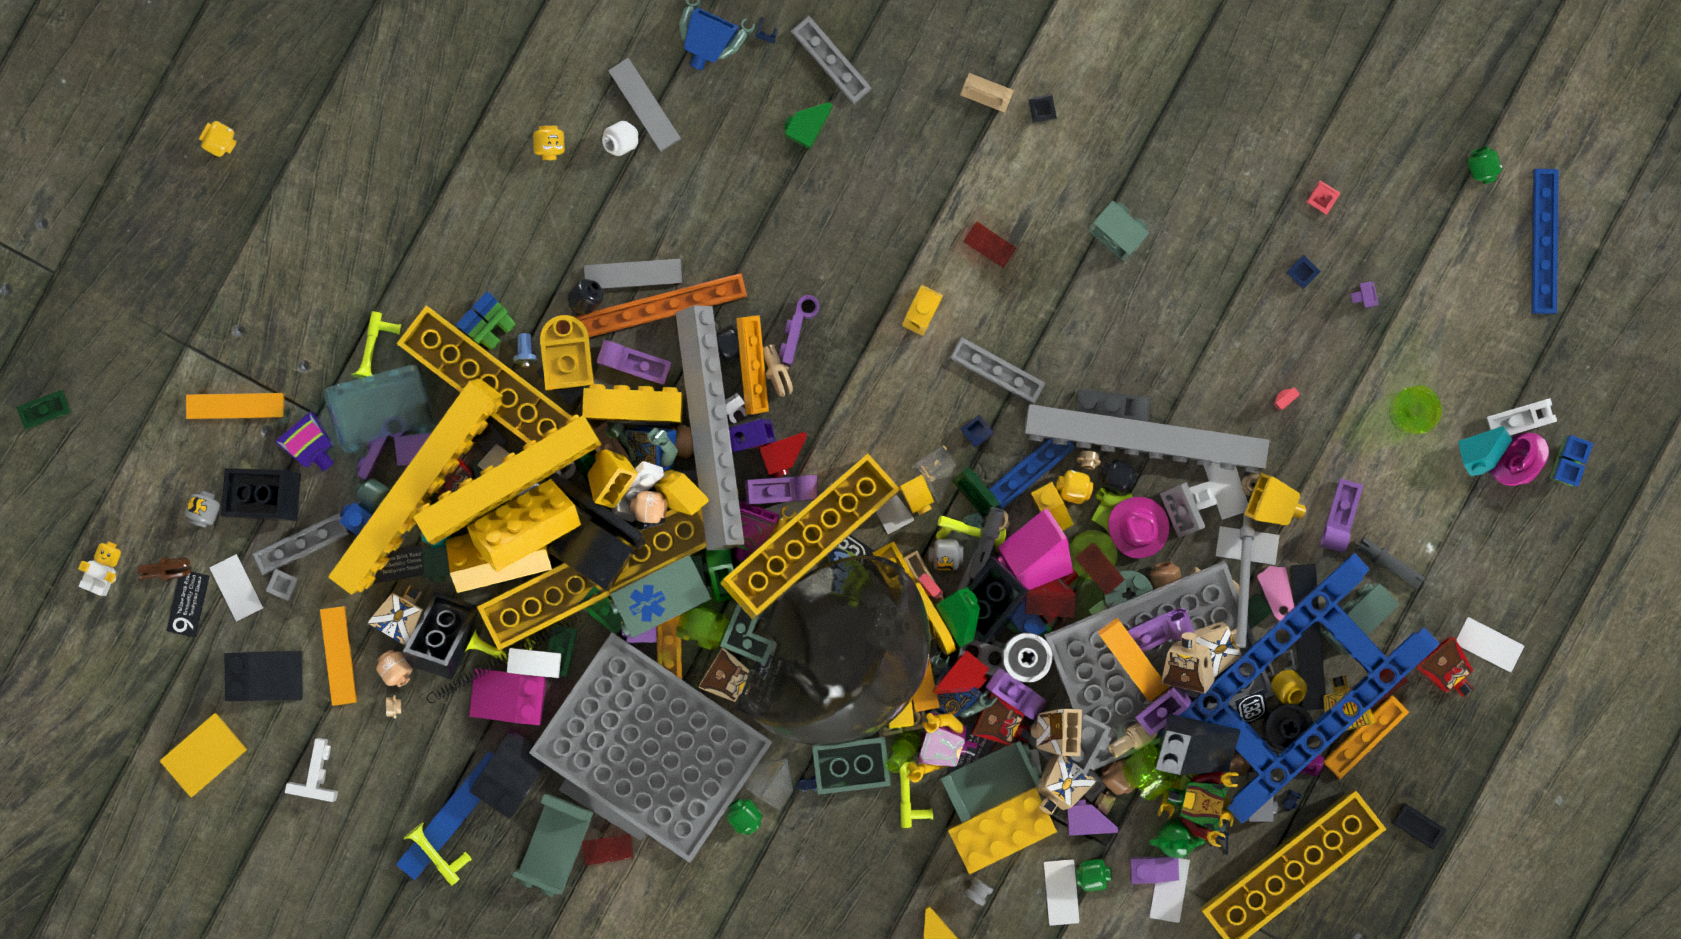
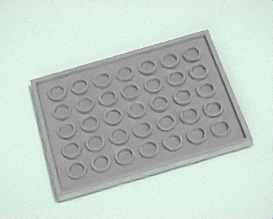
[1044,561,1274,769]
[529,632,772,863]

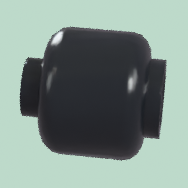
[568,279,603,315]
[716,326,740,362]
[1100,459,1138,495]

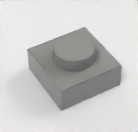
[266,569,299,601]

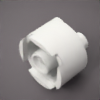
[1002,633,1052,682]

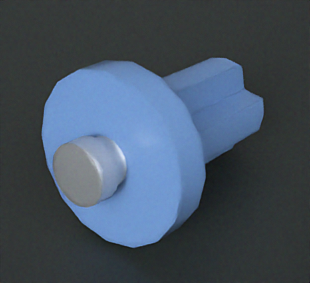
[513,333,538,368]

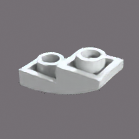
[507,648,561,678]

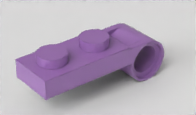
[779,295,819,366]
[596,340,672,386]
[356,415,409,480]
[745,475,819,505]
[1320,478,1364,553]
[1128,608,1195,652]
[986,668,1048,722]

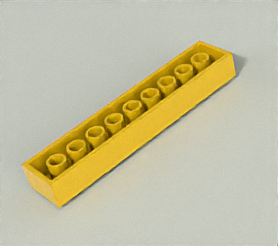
[328,379,503,595]
[477,508,707,650]

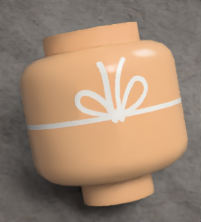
[630,491,667,523]
[376,650,413,687]

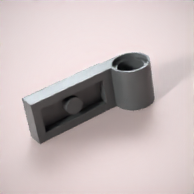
[1076,389,1151,422]

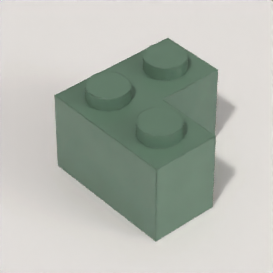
[720,604,775,664]

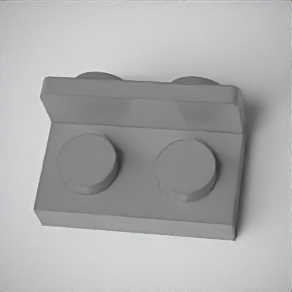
[1160,482,1205,538]
[1066,714,1111,775]

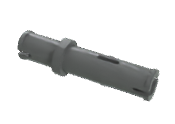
[968,507,1004,579]
[1356,536,1425,589]

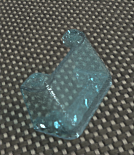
[323,365,436,454]

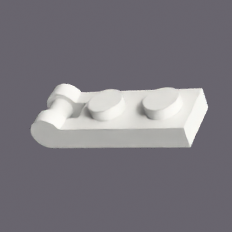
[1485,398,1557,435]

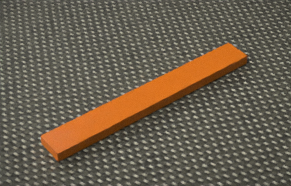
[557,273,747,338]

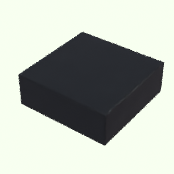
[1028,95,1057,123]

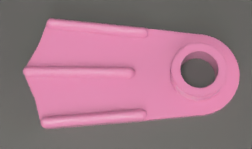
[1257,566,1294,621]

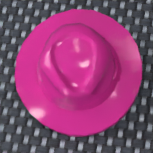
[1489,433,1549,486]
[1108,497,1169,559]

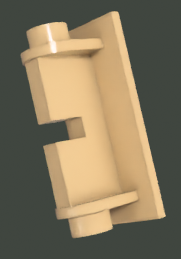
[960,73,1014,113]

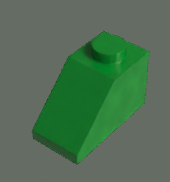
[783,102,833,150]
[705,548,734,602]
[936,587,980,647]

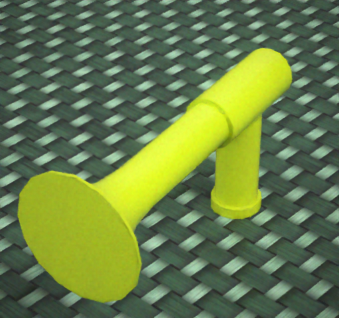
[351,311,402,380]
[936,516,1006,552]
[465,629,536,664]
[892,759,933,828]
[404,822,472,886]

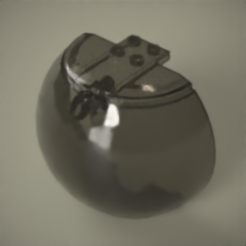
[741,555,930,746]

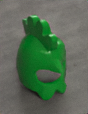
[1149,817,1205,858]

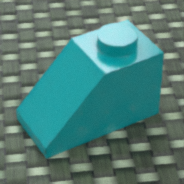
[1458,426,1512,476]

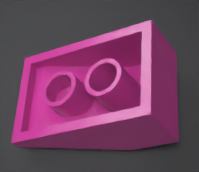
[469,668,547,725]

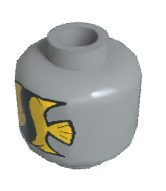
[184,490,220,528]
[929,539,963,571]

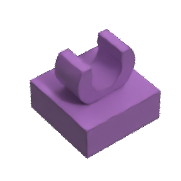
[1351,282,1379,308]

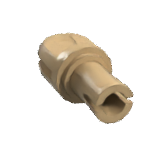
[763,344,793,397]
[1107,721,1158,758]

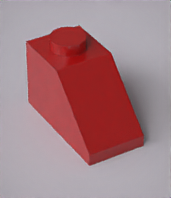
[760,432,807,478]
[932,650,989,694]

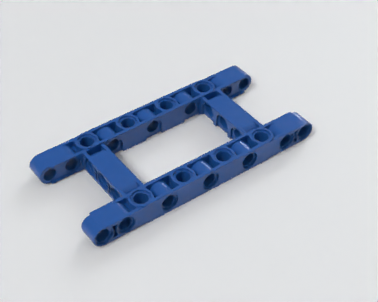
[1158,553,1440,824]

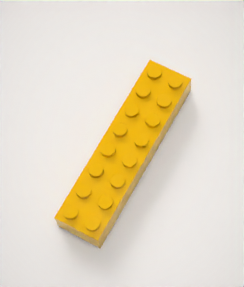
[397,305,573,443]
[413,414,602,545]
[721,454,900,620]
[1199,789,1386,939]

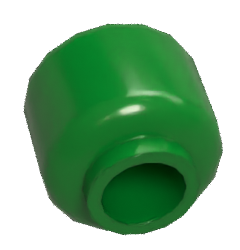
[1467,146,1503,184]
[726,798,762,835]
[1076,859,1112,892]

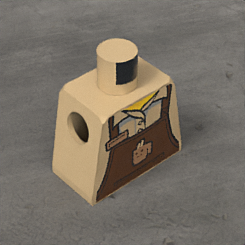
[1162,632,1214,693]
[699,647,760,702]

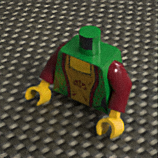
[1167,772,1238,847]

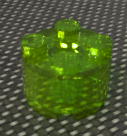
[1389,385,1442,435]
[1069,530,1117,579]
[675,606,731,650]
[1123,744,1181,801]

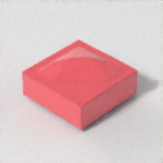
[1306,180,1340,215]
[1273,387,1300,410]
[918,573,943,599]

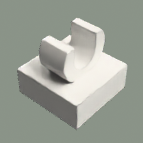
[725,393,746,423]
[1189,481,1218,510]

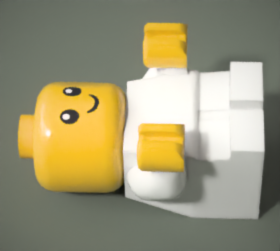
[78,541,121,596]

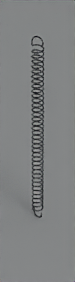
[427,609,589,703]

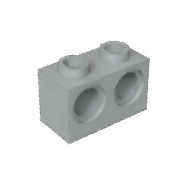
[956,635,1005,676]

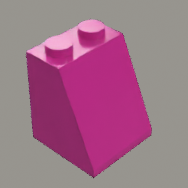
[997,508,1073,590]

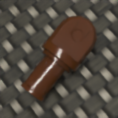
[138,557,192,581]

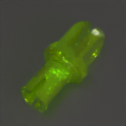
[886,731,921,773]

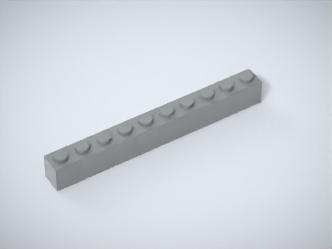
[675,305,744,550]
[1023,404,1269,474]

